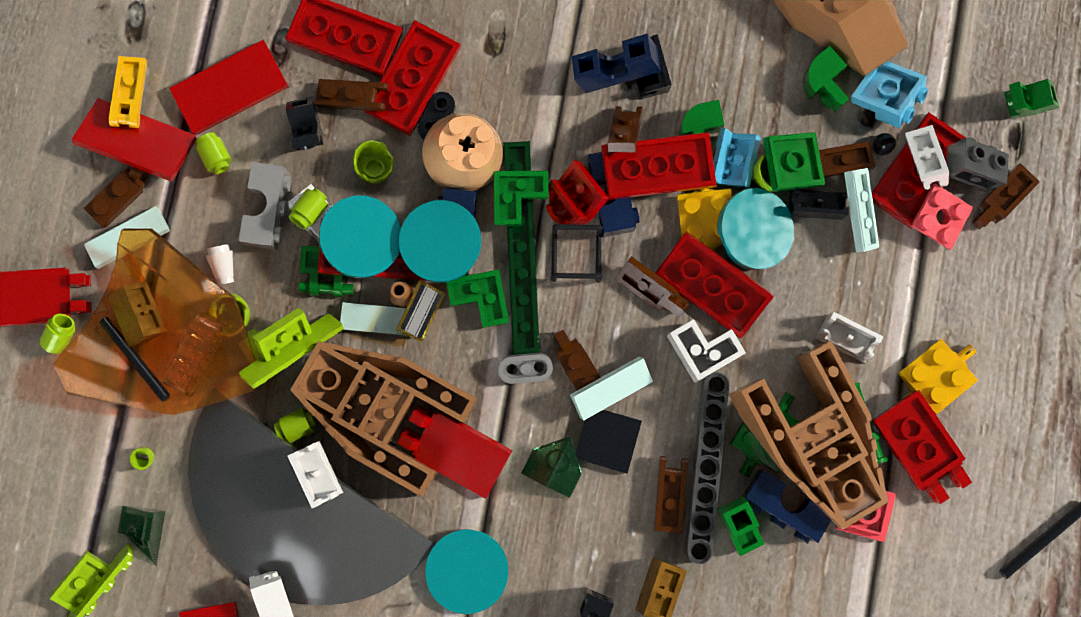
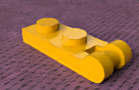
[109,56,147,128]

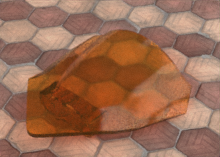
[53,228,260,415]

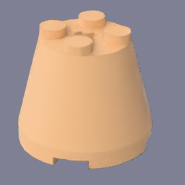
[422,113,503,191]

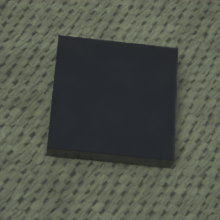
[574,410,642,474]

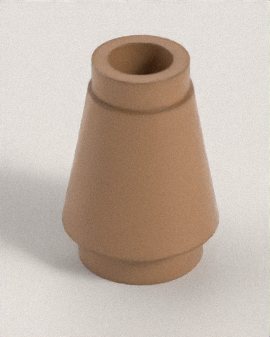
[389,281,416,308]

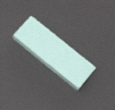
[844,168,879,253]
[84,206,170,269]
[340,302,416,337]
[570,356,653,420]

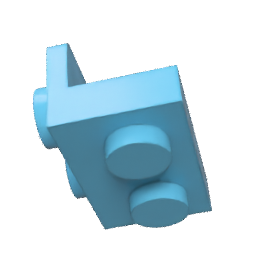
[713,128,761,189]

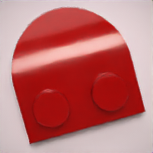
[546,160,609,225]

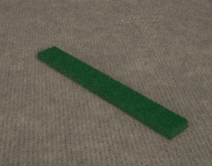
[503,141,540,355]

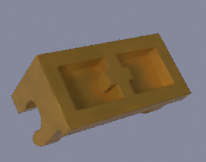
[108,281,167,347]
[635,557,687,617]

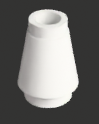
[206,244,234,285]

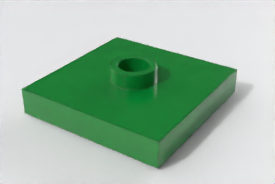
[763,132,825,192]

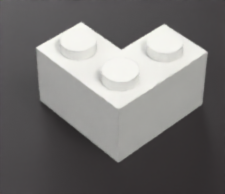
[667,319,746,383]

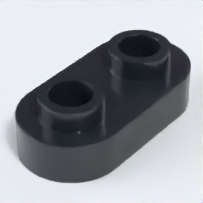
[418,92,456,141]

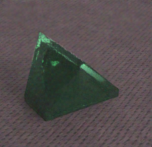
[521,436,582,498]
[118,505,165,566]

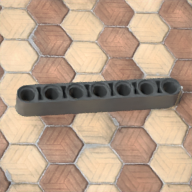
[684,372,730,564]

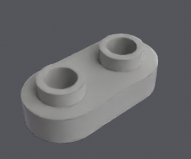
[498,353,553,384]

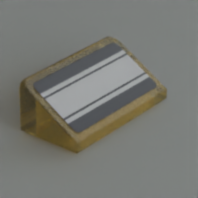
[396,280,445,343]

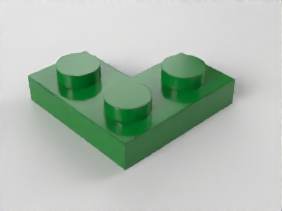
[494,171,548,226]
[446,269,509,328]

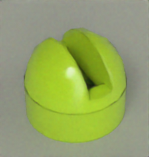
[130,447,155,470]

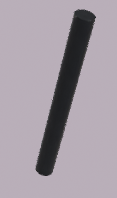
[99,317,170,402]
[999,502,1081,579]

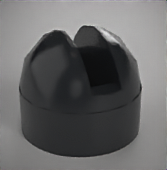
[873,133,896,156]

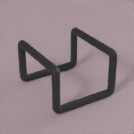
[551,224,603,283]

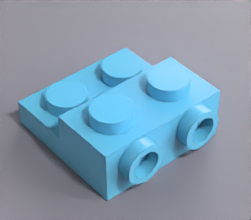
[851,61,929,129]

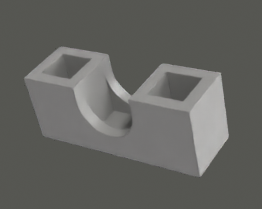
[239,162,292,250]

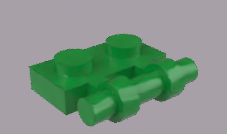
[299,246,355,297]

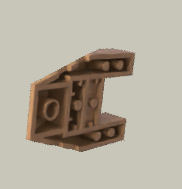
[772,0,908,77]
[290,341,478,497]
[729,341,888,529]

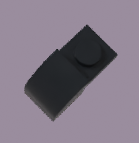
[286,96,323,150]

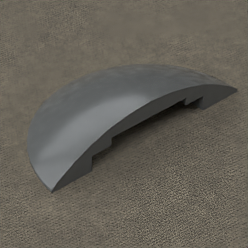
[188,388,436,605]

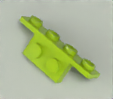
[239,308,344,388]
[50,544,133,617]

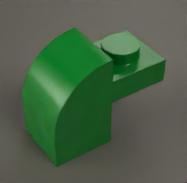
[803,46,849,113]
[1004,79,1059,118]
[679,100,724,136]
[717,496,764,556]

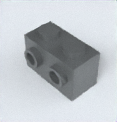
[946,138,1009,191]

